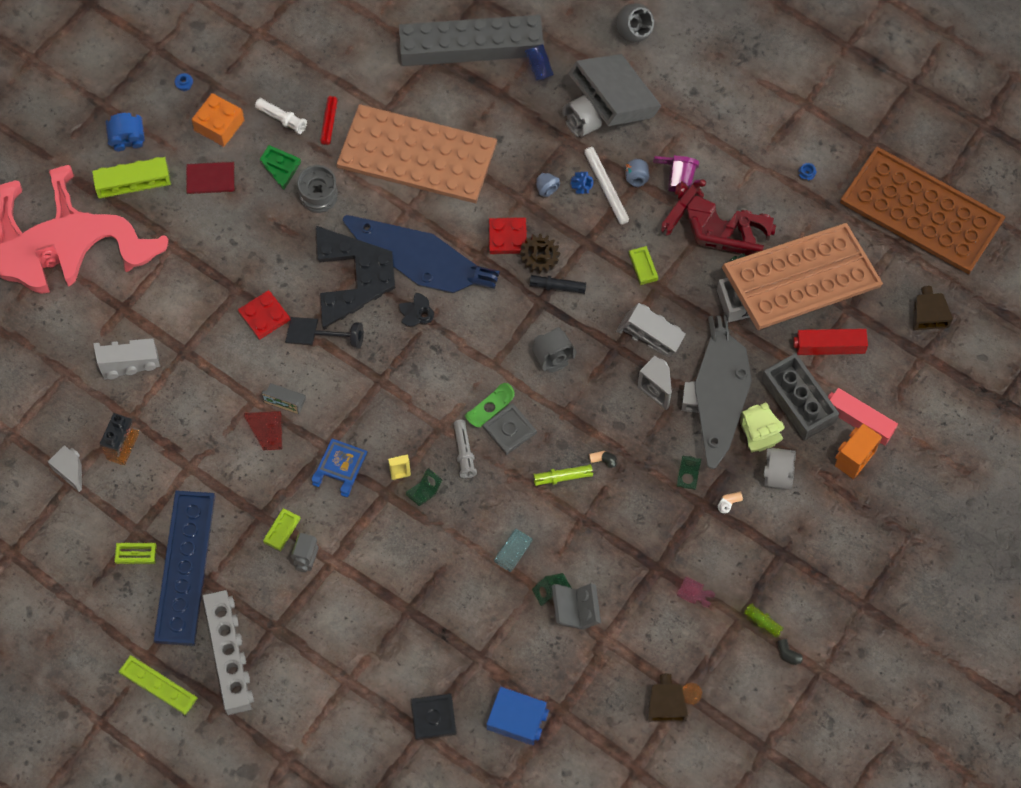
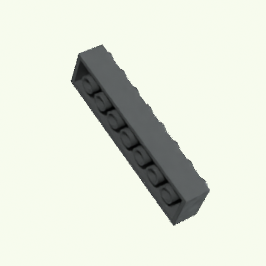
[399,15,544,66]

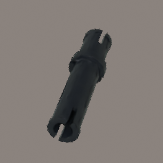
[529,275,587,294]

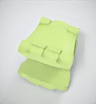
[740,402,785,452]

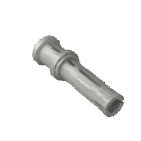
[453,420,477,478]

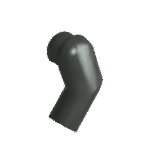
[777,639,803,665]

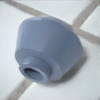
[536,173,560,197]

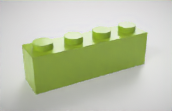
[92,157,171,198]

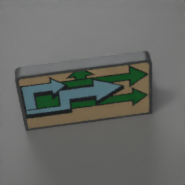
[262,383,306,414]

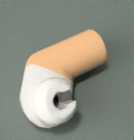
[718,492,743,513]

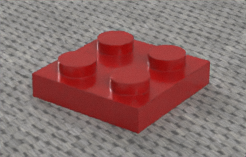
[489,218,526,254]
[238,290,290,340]

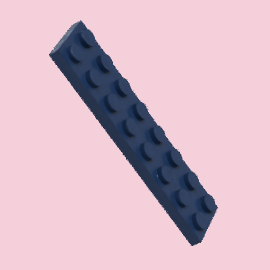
[154,490,215,646]

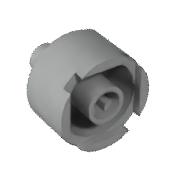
[563,95,602,137]
[764,448,796,489]

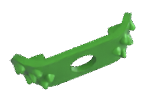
[465,383,514,427]

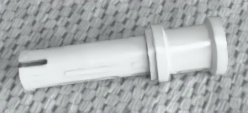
[255,98,307,134]

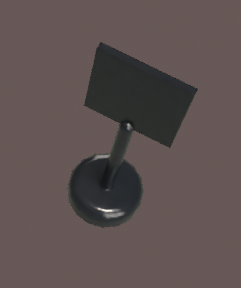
[285,317,364,349]

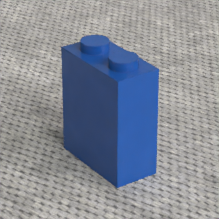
[487,687,549,745]

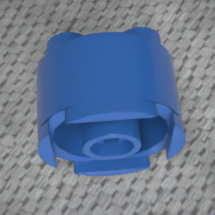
[106,113,145,151]

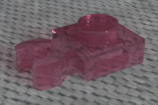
[677,577,715,607]

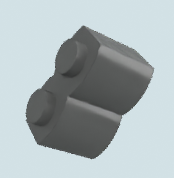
[291,533,319,572]

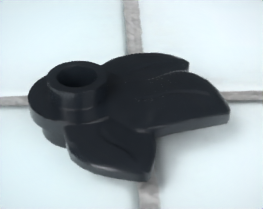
[399,292,434,327]

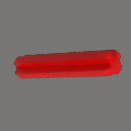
[320,96,337,145]

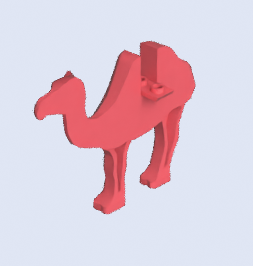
[0,165,168,294]

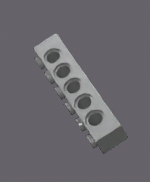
[203,590,254,715]

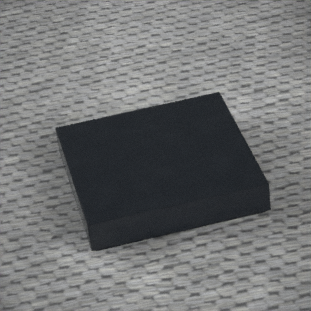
[411,693,457,740]

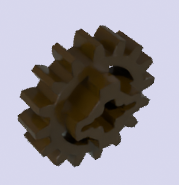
[519,233,560,274]

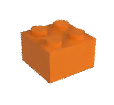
[191,93,245,147]
[835,423,882,479]

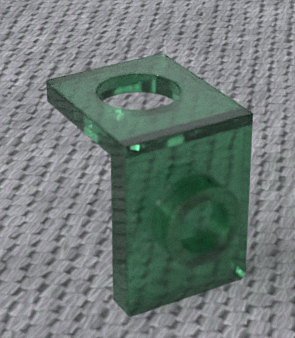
[677,456,701,490]
[405,468,442,506]
[532,573,572,606]

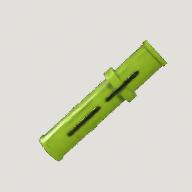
[533,464,593,486]

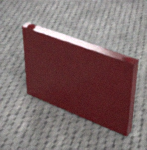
[187,162,235,194]

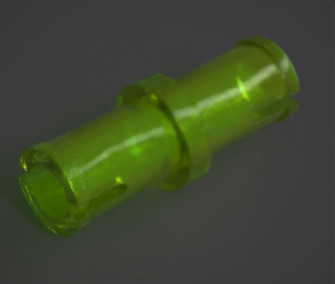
[744,603,784,638]

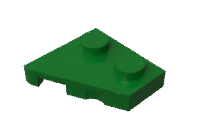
[260,145,301,190]

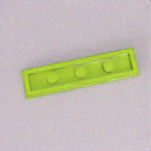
[119,655,197,716]

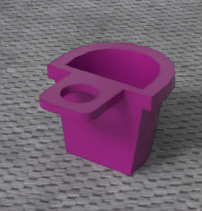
[653,155,699,192]

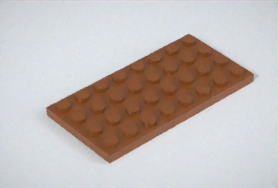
[840,147,1006,275]

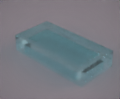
[494,529,532,572]

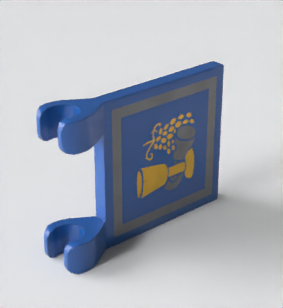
[312,439,368,497]

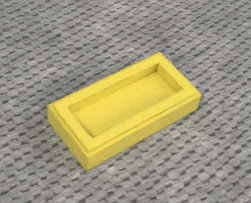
[388,454,411,480]

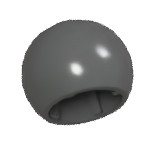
[616,3,654,42]

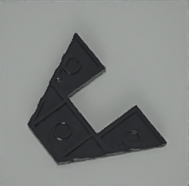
[316,226,396,330]

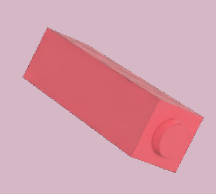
[828,388,898,446]

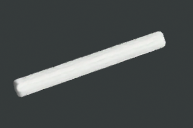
[585,147,629,225]

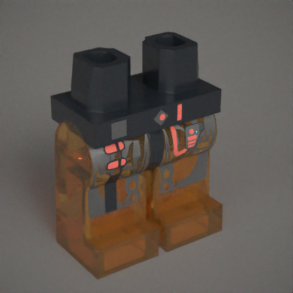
[100,413,139,466]

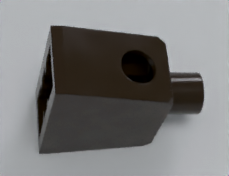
[913,286,953,330]
[648,673,688,722]

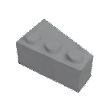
[616,303,686,357]
[93,339,160,380]

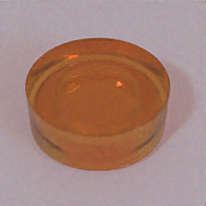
[682,683,702,705]

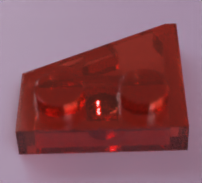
[244,411,282,450]

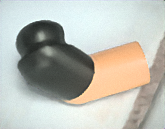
[589,451,617,468]

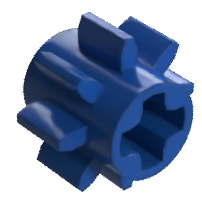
[571,172,593,194]

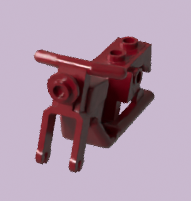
[661,179,776,255]

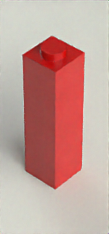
[793,329,868,355]

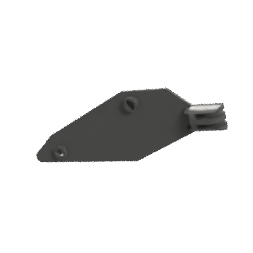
[695,315,752,469]

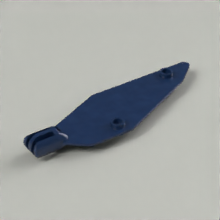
[343,215,500,293]

